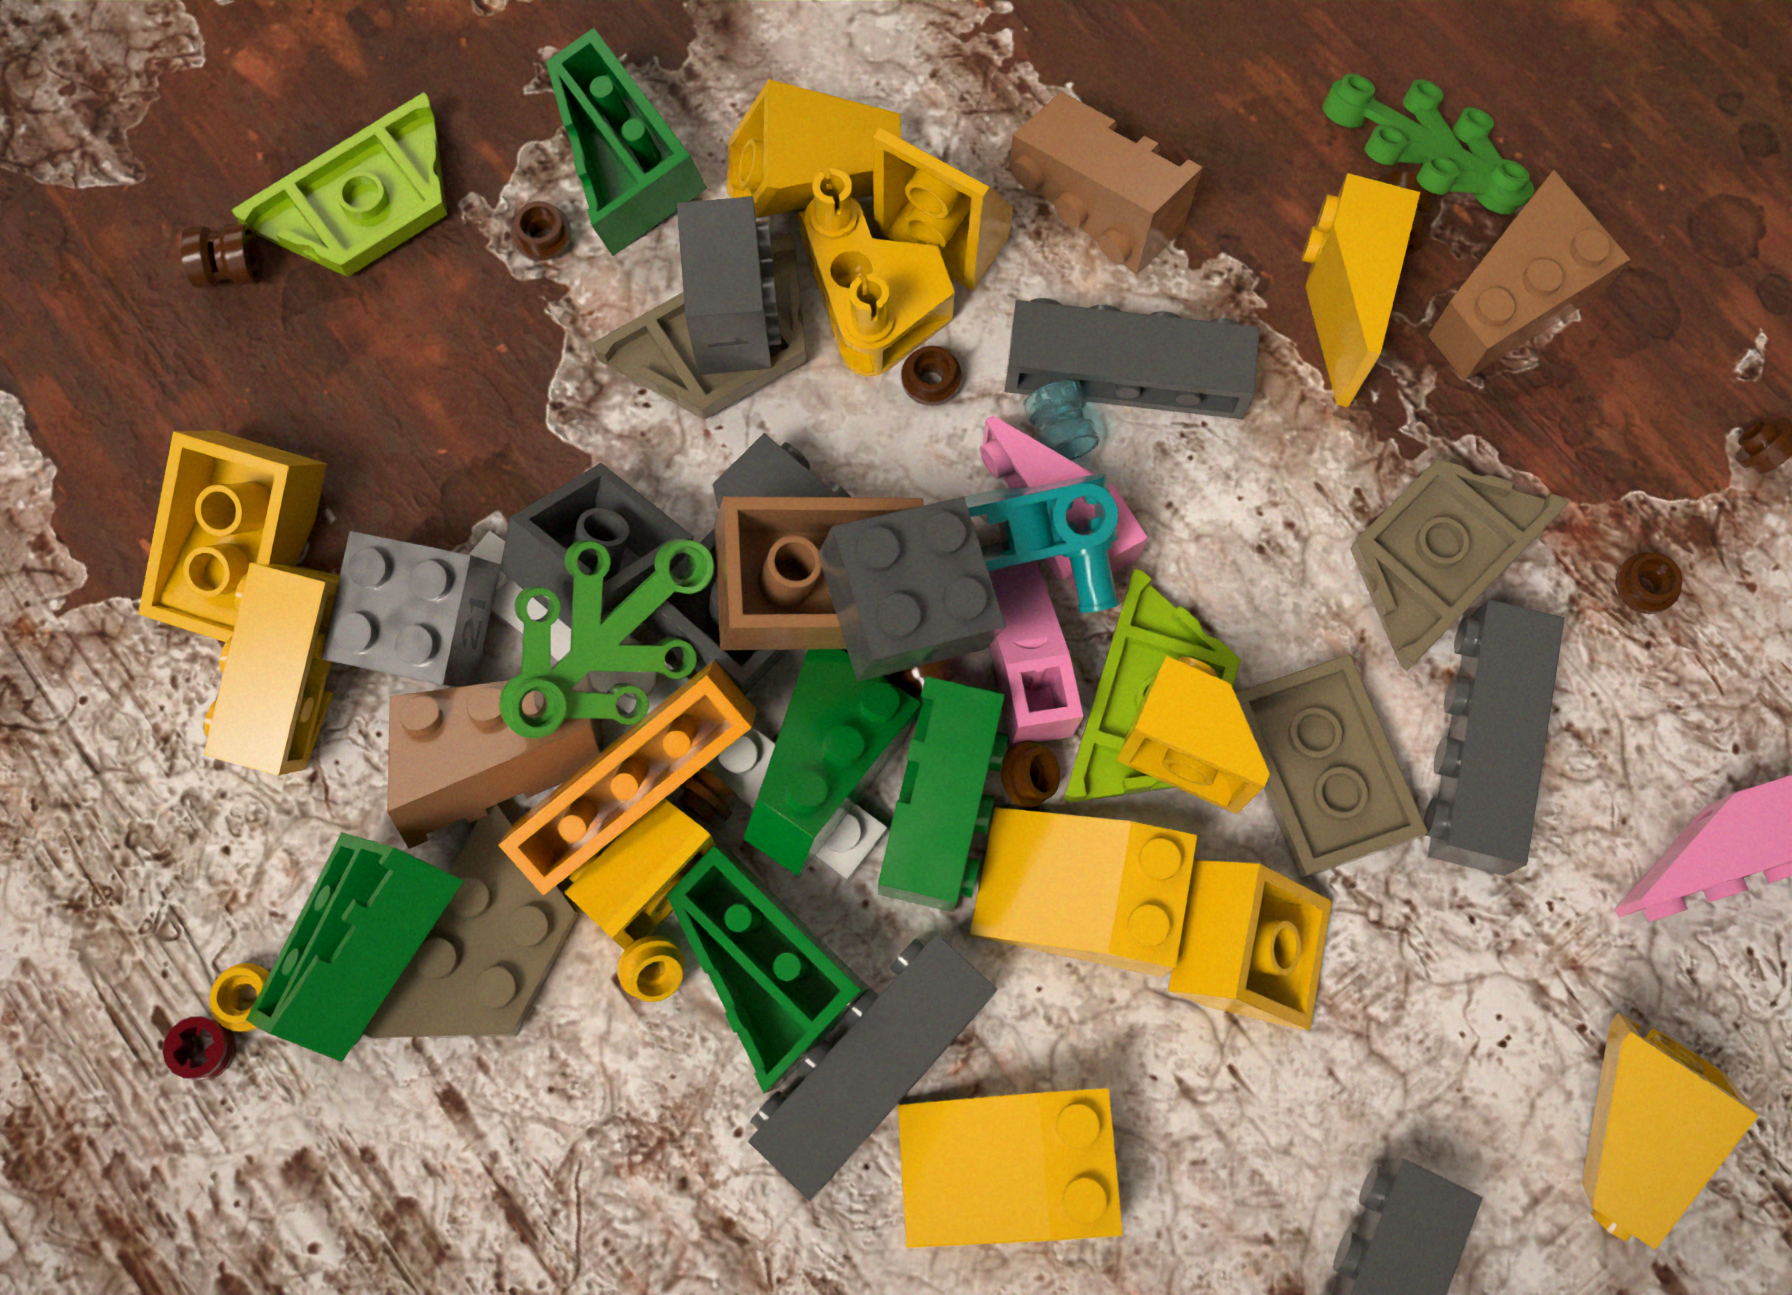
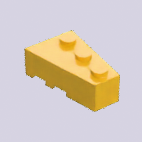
[204,563,340,775]

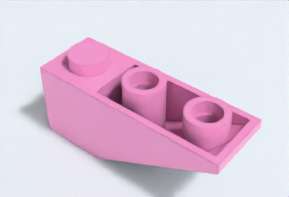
[979,415,1148,594]
[988,560,1084,747]
[1615,775,1792,922]

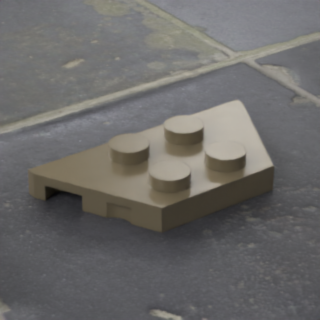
[591,233,807,420]
[1350,458,1569,671]
[364,805,580,1040]

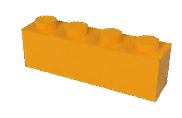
[498,660,757,896]

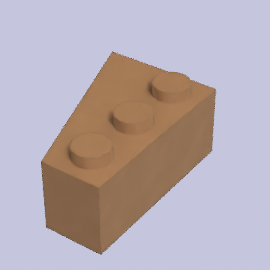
[1009,91,1203,275]
[1428,170,1631,381]
[387,673,603,849]

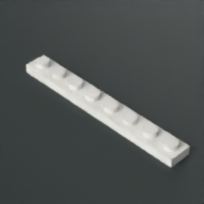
[469,531,887,883]

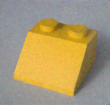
[1116,655,1270,815]
[564,798,716,950]
[1168,860,1332,1031]

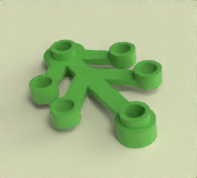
[1322,73,1534,214]
[499,539,714,738]

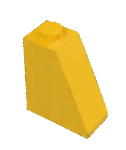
[726,79,905,218]
[1582,1013,1759,1250]

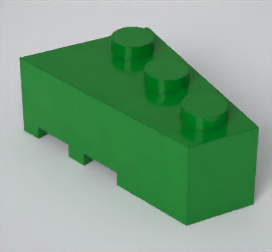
[546,28,707,256]
[743,649,921,877]
[878,676,1008,913]
[246,832,464,1062]
[666,845,871,1094]

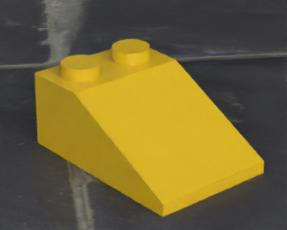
[873,128,1013,291]
[1301,173,1420,408]
[138,430,327,642]
[969,807,1197,977]
[897,1088,1123,1248]

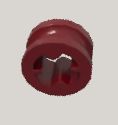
[162,1017,236,1080]

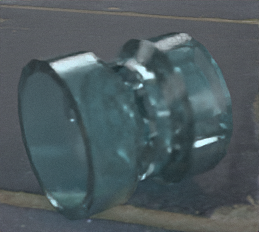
[1023,380,1100,460]

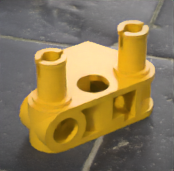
[798,168,955,377]

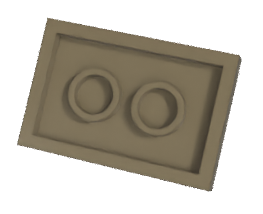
[1235,654,1428,879]

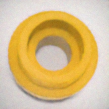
[617,935,685,1002]
[209,963,270,1032]

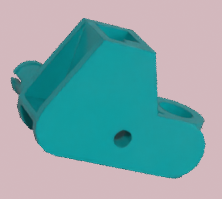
[964,474,1120,613]

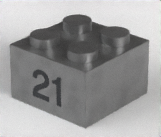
[322,531,501,687]

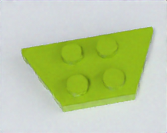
[231,92,447,277]
[1063,569,1241,803]

